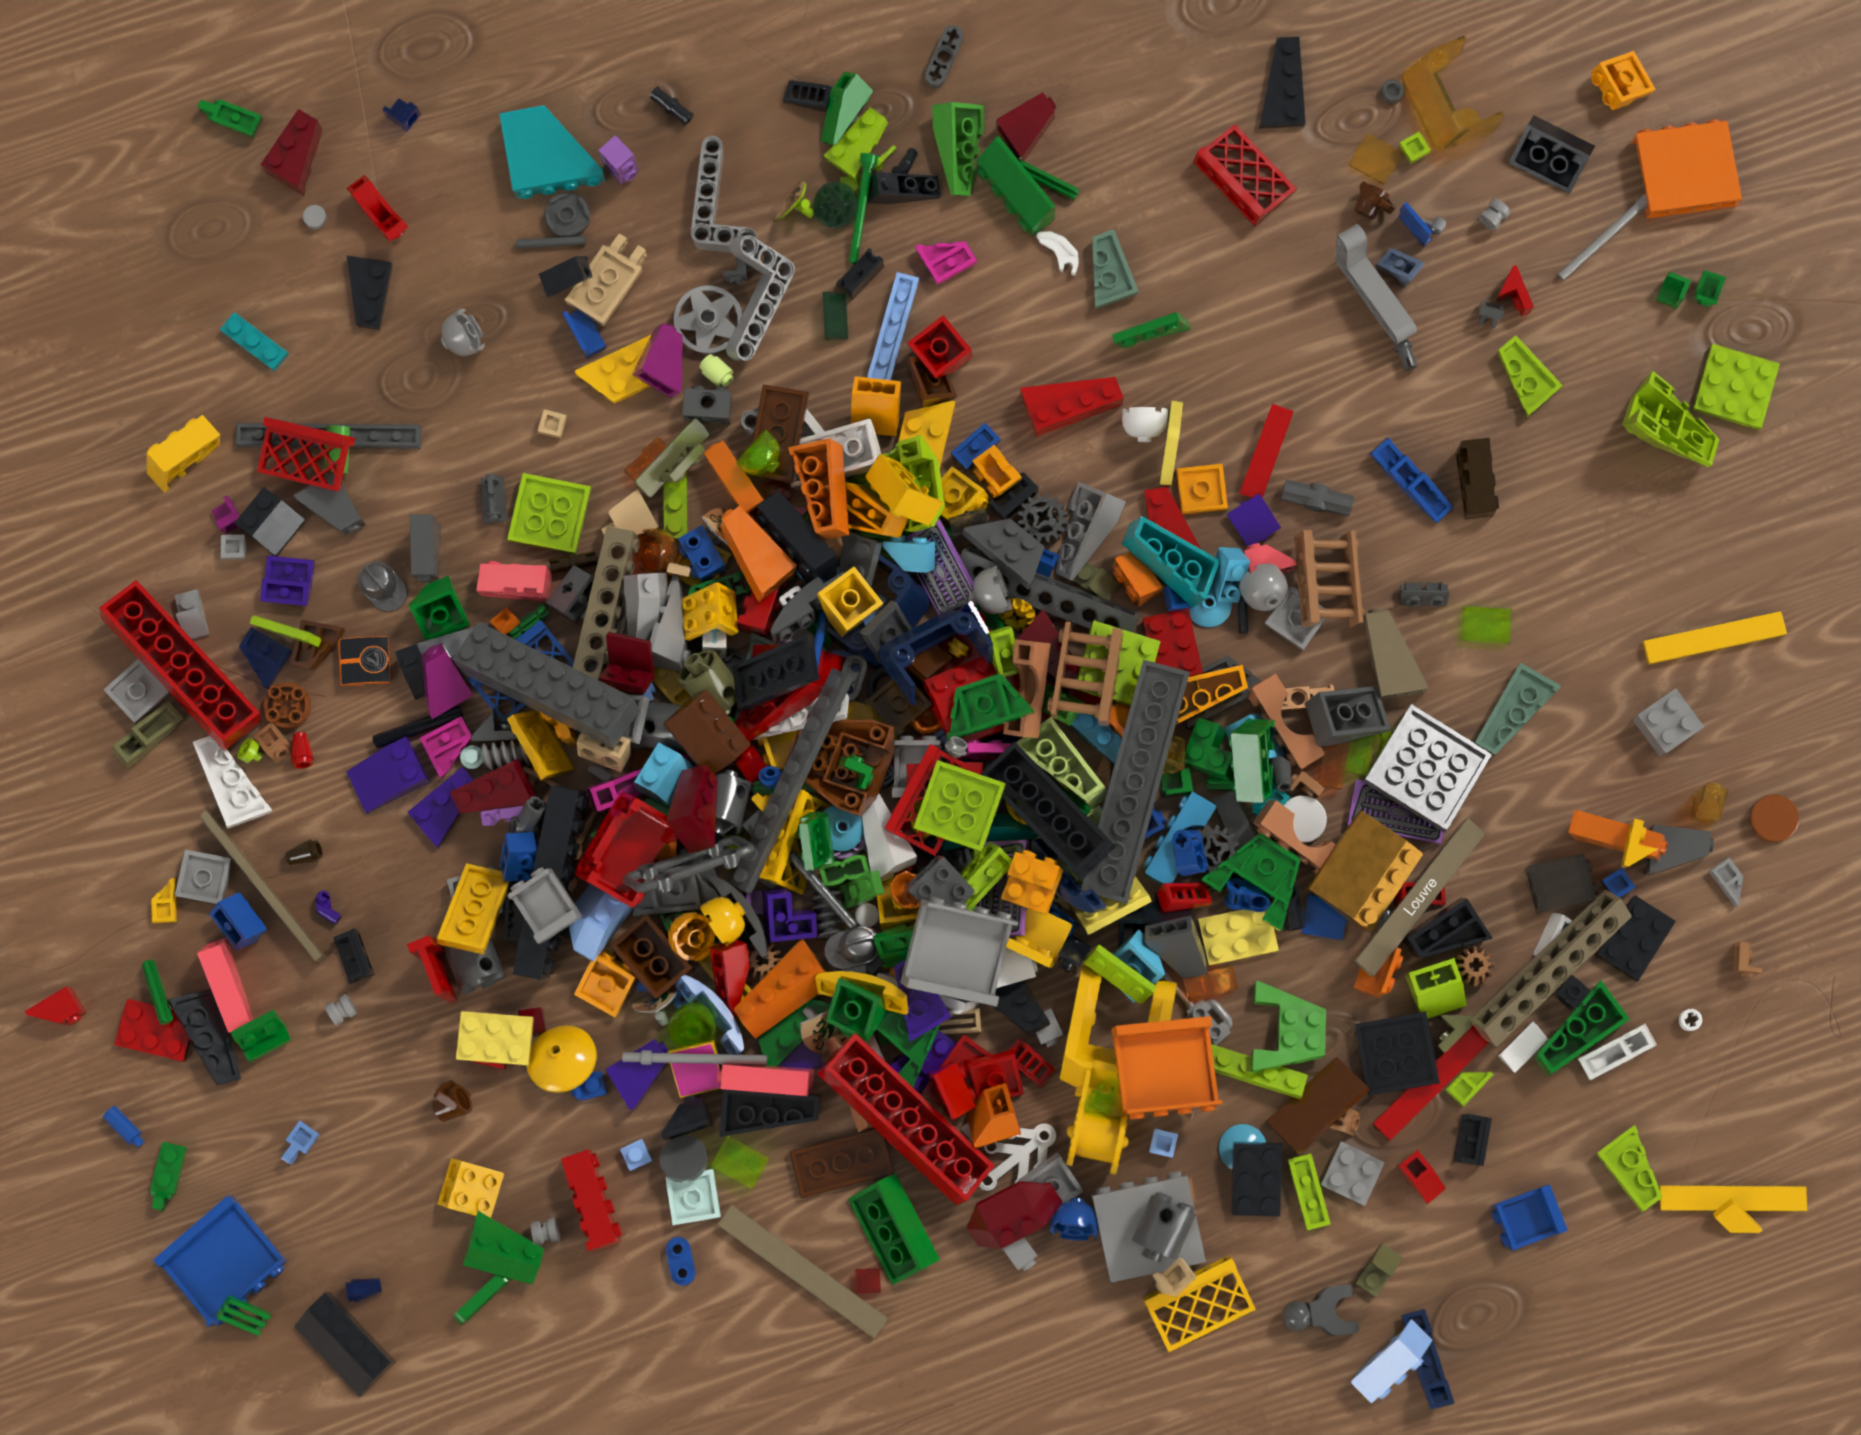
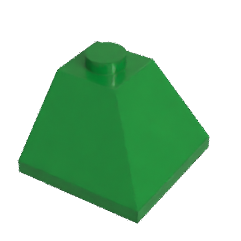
[409,575,470,641]

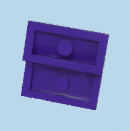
[260,556,315,606]

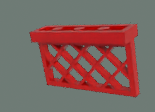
[1193,124,1297,226]
[257,417,355,492]
[885,744,981,856]
[406,935,458,1003]

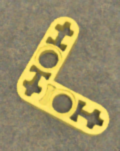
[1160,401,1183,486]

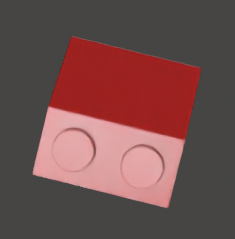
[907,315,972,379]
[927,1062,977,1120]

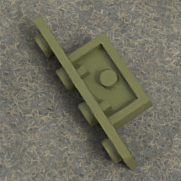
[634,418,709,497]

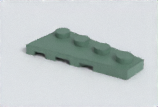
[1474,663,1561,756]

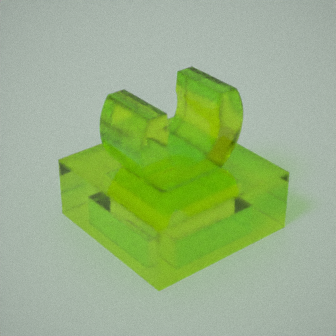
[1088,1083,1115,1115]

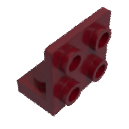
[599,632,655,695]

